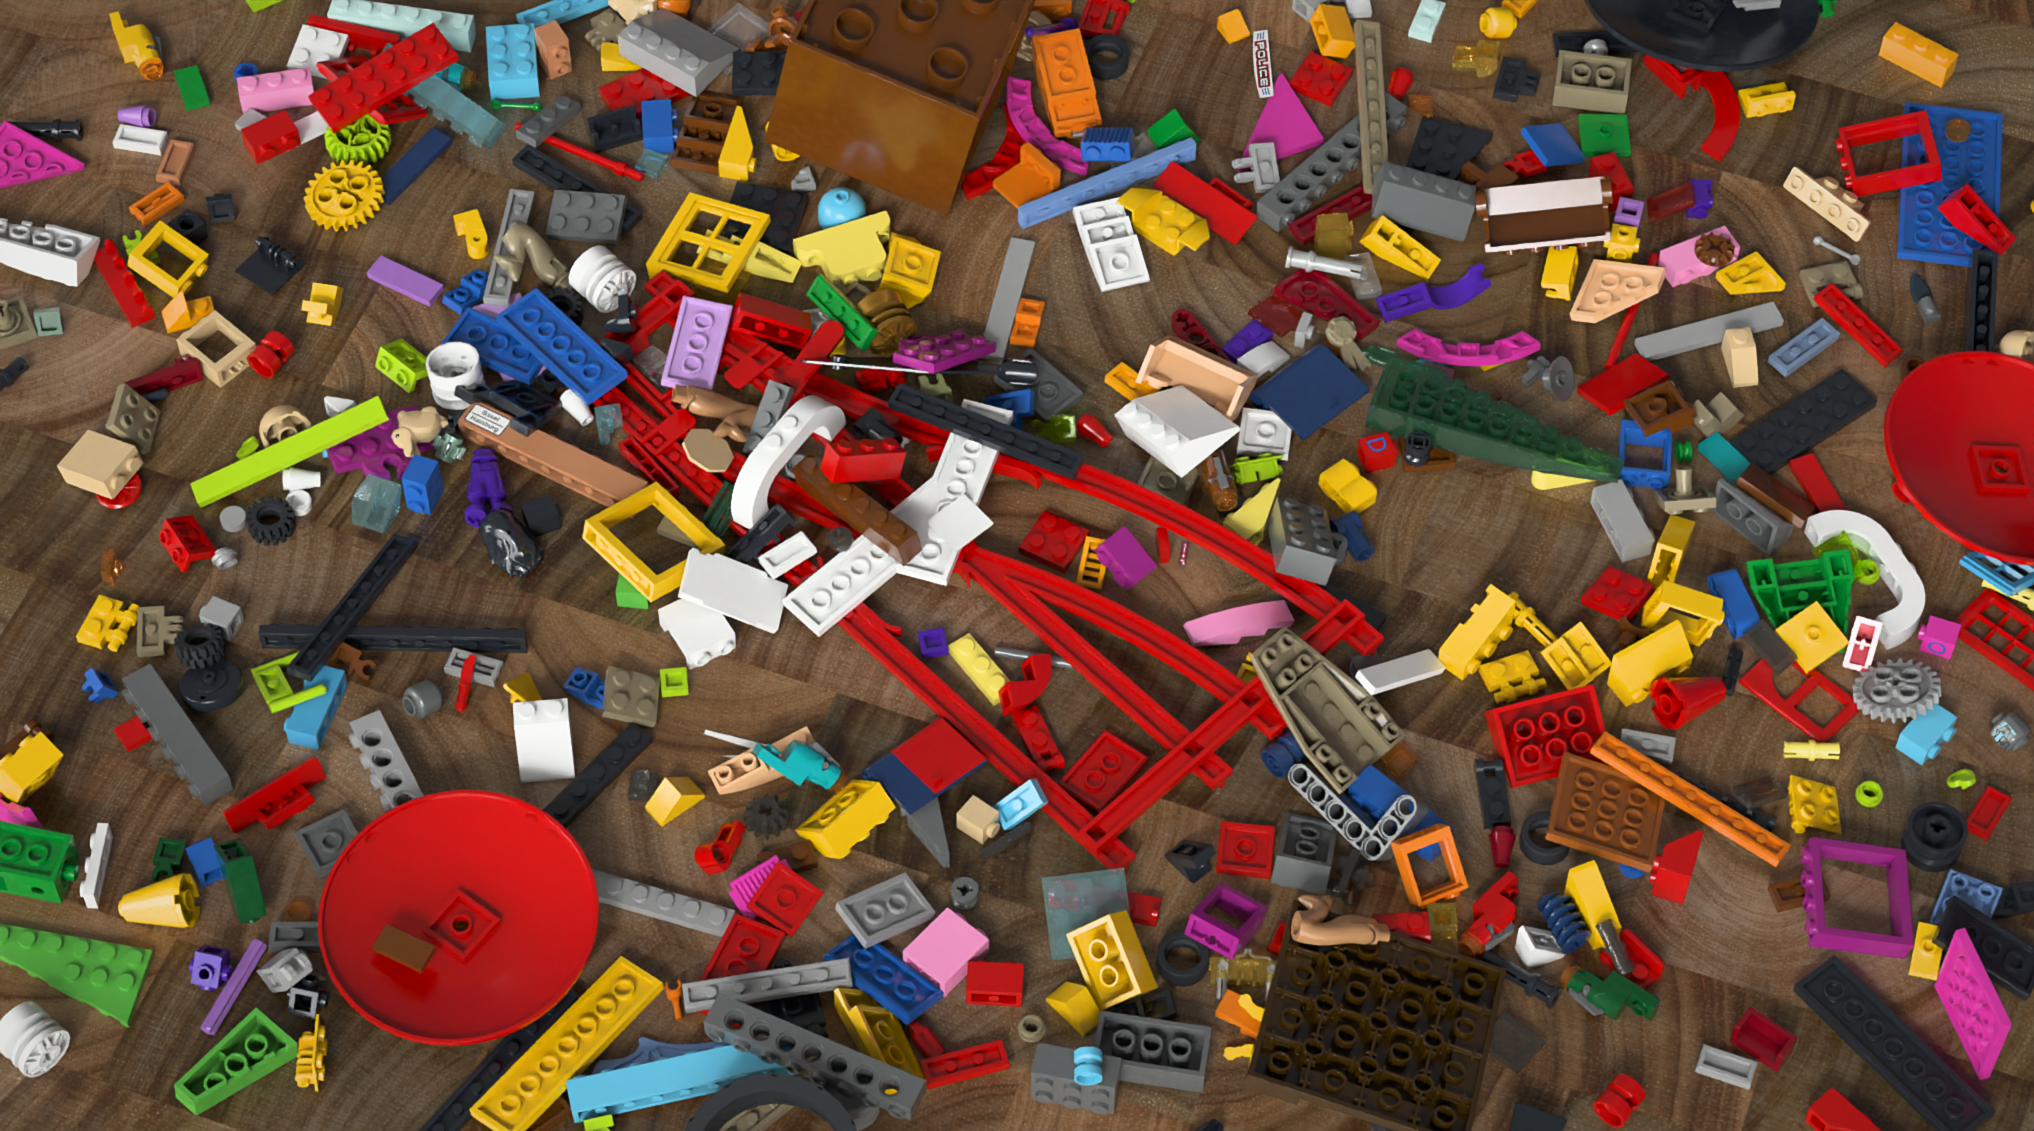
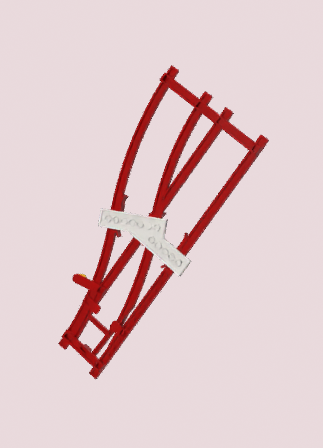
[593,270,1384,876]

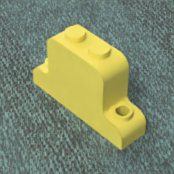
[793,211,891,288]

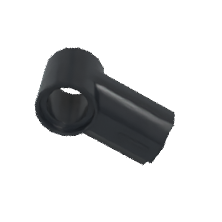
[851,408,903,445]

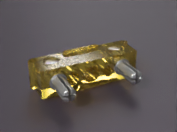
[1208,949,1277,1001]

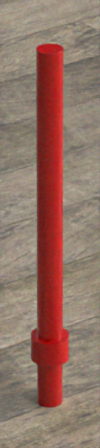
[514,121,645,182]
[1604,253,1659,370]

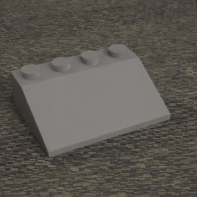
[618,8,740,97]

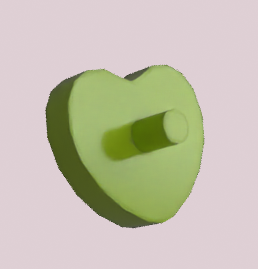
[236,436,259,460]
[1947,769,1976,789]

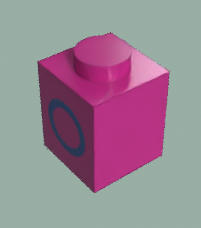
[1917,615,1961,660]

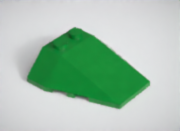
[1746,549,1854,659]

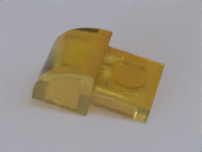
[1451,40,1503,77]
[1426,903,1459,953]

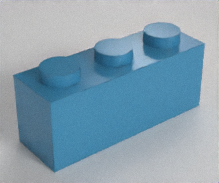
[284,666,348,750]

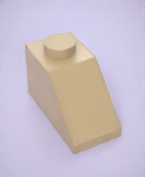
[1721,327,1758,388]

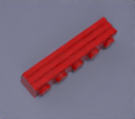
[618,436,680,499]

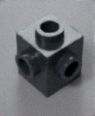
[287,975,330,1019]

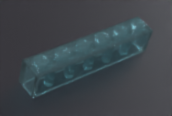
[381,42,507,149]

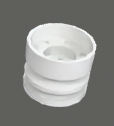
[569,245,636,313]
[426,342,485,410]
[0,1001,70,1078]

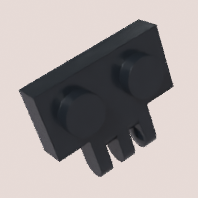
[1493,56,1541,103]

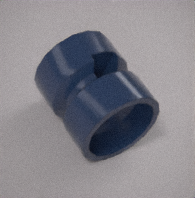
[1260,729,1308,779]

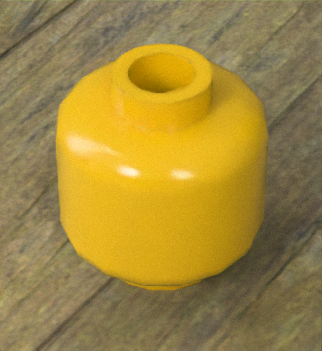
[1479,7,1517,39]

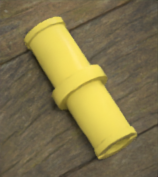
[1784,740,1840,761]

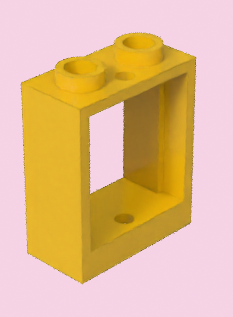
[127,221,209,298]
[1641,580,1725,647]

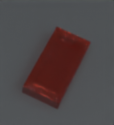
[1647,182,1696,223]

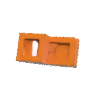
[1010,298,1045,348]
[1215,989,1264,1039]

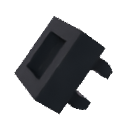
[206,193,235,223]

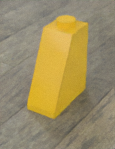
[1647,514,1696,590]
[1564,860,1621,950]

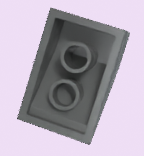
[1271,812,1338,894]

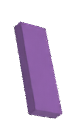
[367,255,444,307]

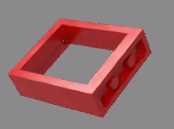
[1835,110,1942,197]

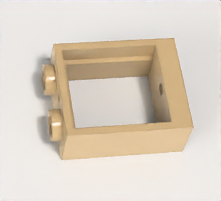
[177,310,256,388]

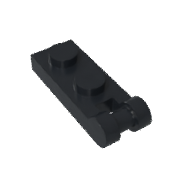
[1474,757,1512,829]

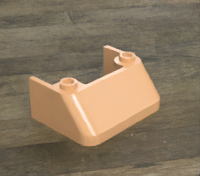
[1136,336,1258,421]

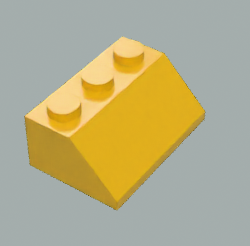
[1607,619,1693,707]
[795,779,896,859]
[1066,910,1158,1011]

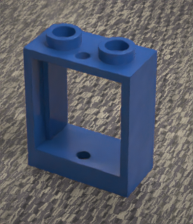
[1616,420,1672,489]

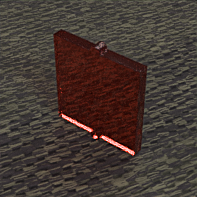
[1248,294,1303,338]

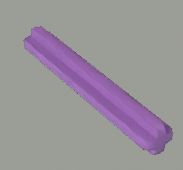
[201,939,267,1035]

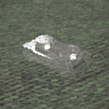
[1344,252,1382,301]

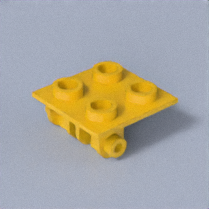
[1787,775,1842,835]
[295,1014,327,1092]

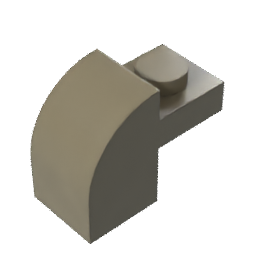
[1693,392,1745,437]

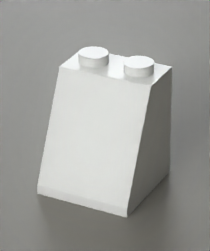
[513,698,575,783]

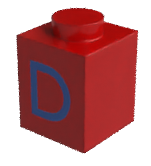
[1357,432,1399,474]

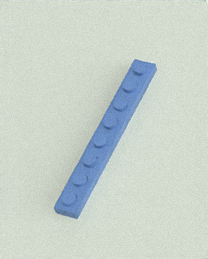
[1018,137,1196,229]

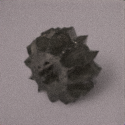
[743,792,790,840]

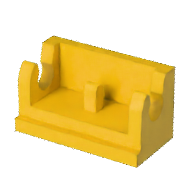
[1541,246,1579,301]

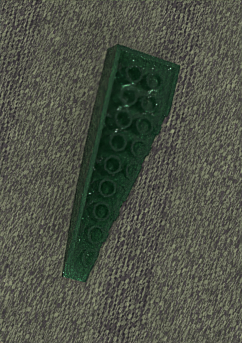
[1365,354,1624,483]

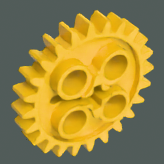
[304,159,385,232]

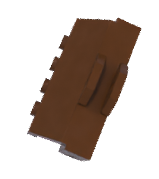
[1475,175,1613,255]

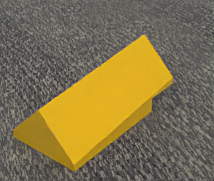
[834,988,925,1095]

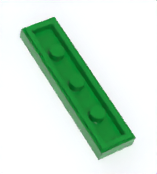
[806,274,879,351]

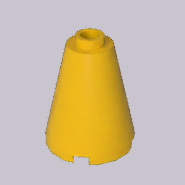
[118,873,200,928]

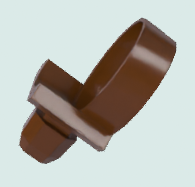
[1617,607,1650,650]

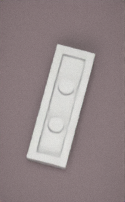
[80,823,113,909]

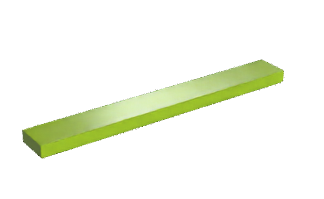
[190,396,389,508]

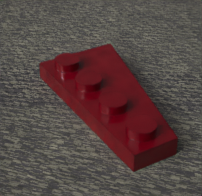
[1274,268,1380,340]

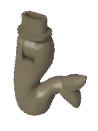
[494,221,574,293]

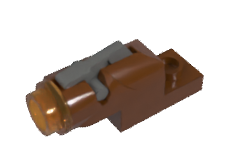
[1196,448,1238,512]

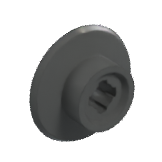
[1542,356,1575,402]

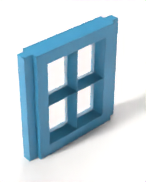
[1959,551,2034,596]

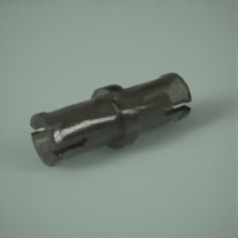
[1595,919,1635,976]

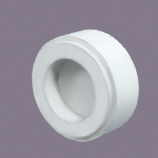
[285,490,312,516]

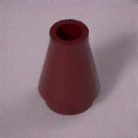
[1488,826,1516,869]

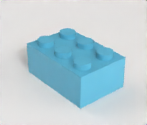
[486,23,540,101]

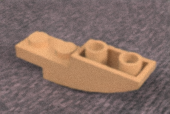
[708,726,814,794]

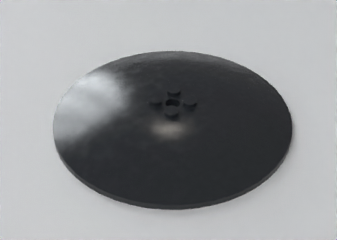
[1584,0,1819,72]

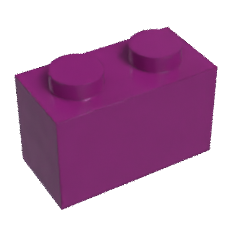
[1094,526,1157,591]

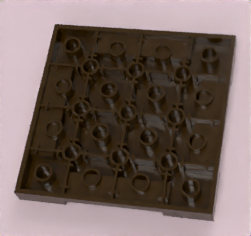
[1242,900,1507,1131]

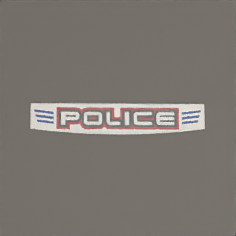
[1253,30,1274,98]

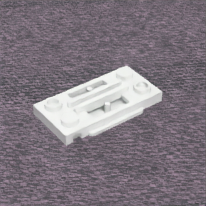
[678,548,788,634]

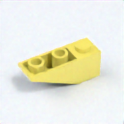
[1223,478,1281,545]

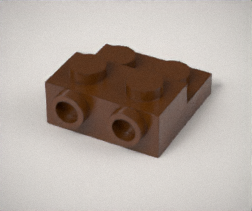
[1623,380,1696,437]

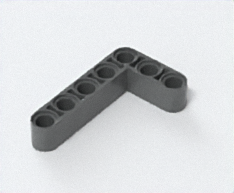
[1288,763,1428,861]

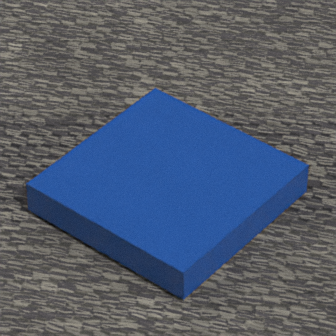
[1520,123,1585,167]

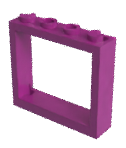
[1799,837,1914,959]

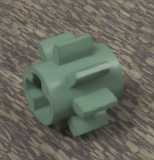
[432,431,466,463]

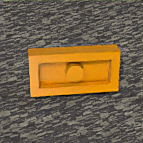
[1104,362,1160,401]

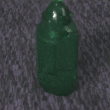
[1358,346,1401,370]

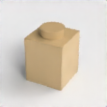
[957,795,1000,844]

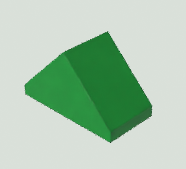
[1146,108,1200,150]

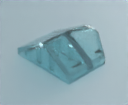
[351,474,402,534]

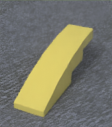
[696,229,802,283]

